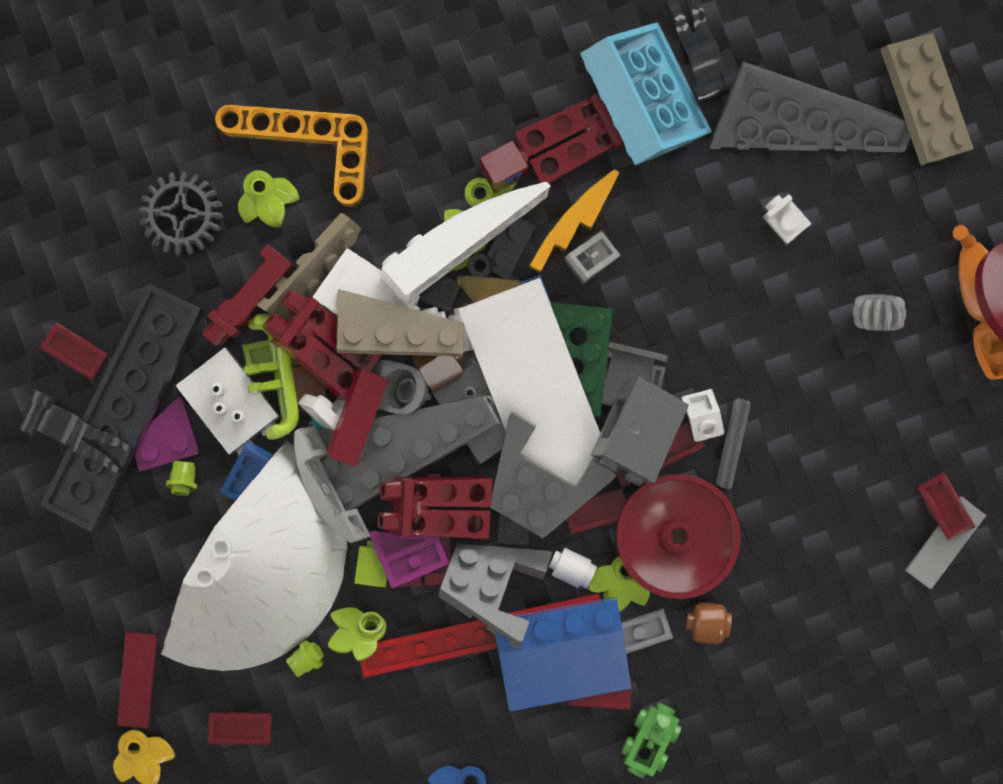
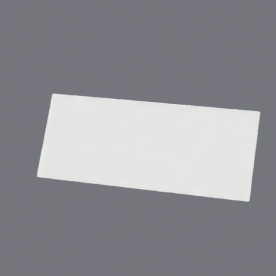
[458,278,600,485]

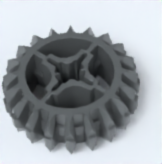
[139,172,223,255]

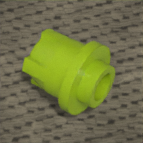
[166,461,197,496]
[286,641,324,677]

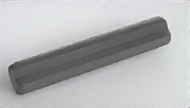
[715,398,751,489]

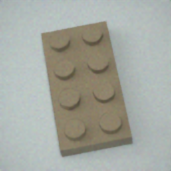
[880,33,974,166]

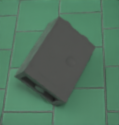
[432,356,506,464]
[591,376,689,486]

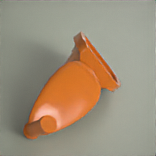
[953,225,1003,380]

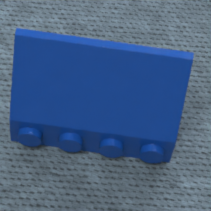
[495,597,631,712]

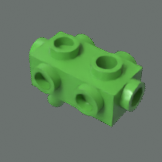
[621,702,681,778]

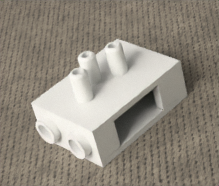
[313,248,420,317]
[176,348,281,455]

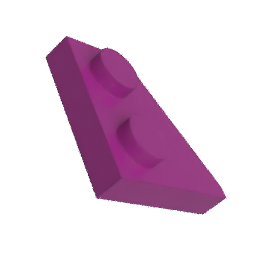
[135,397,200,471]
[369,531,449,589]

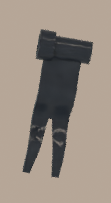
[666,0,736,104]
[19,388,131,474]

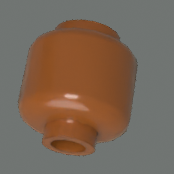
[686,602,732,644]

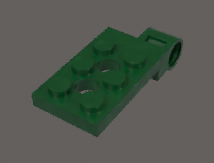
[551,302,614,418]

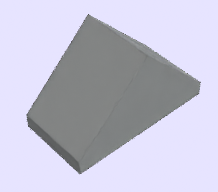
[564,231,620,284]

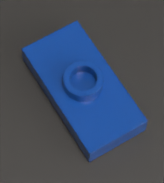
[220,441,273,501]

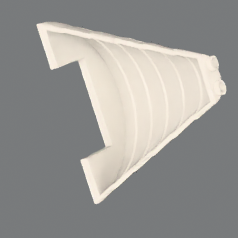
[161,440,347,671]

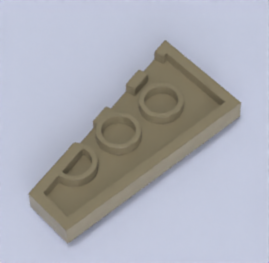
[257,213,362,321]
[337,289,464,357]

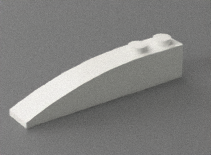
[381,182,550,306]

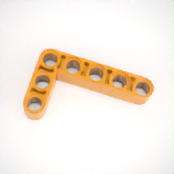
[215,105,368,207]

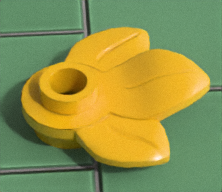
[113,730,175,784]

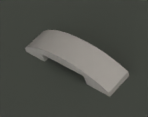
[294,426,370,543]

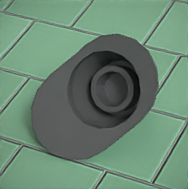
[370,360,432,415]

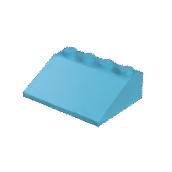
[580,22,712,165]

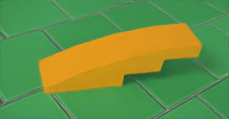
[529,170,620,273]

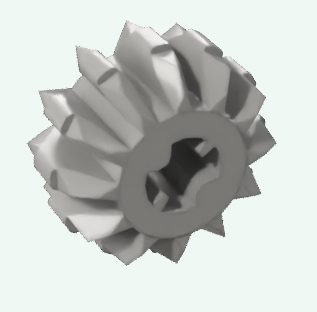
[853,294,906,331]

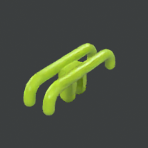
[244,314,299,440]

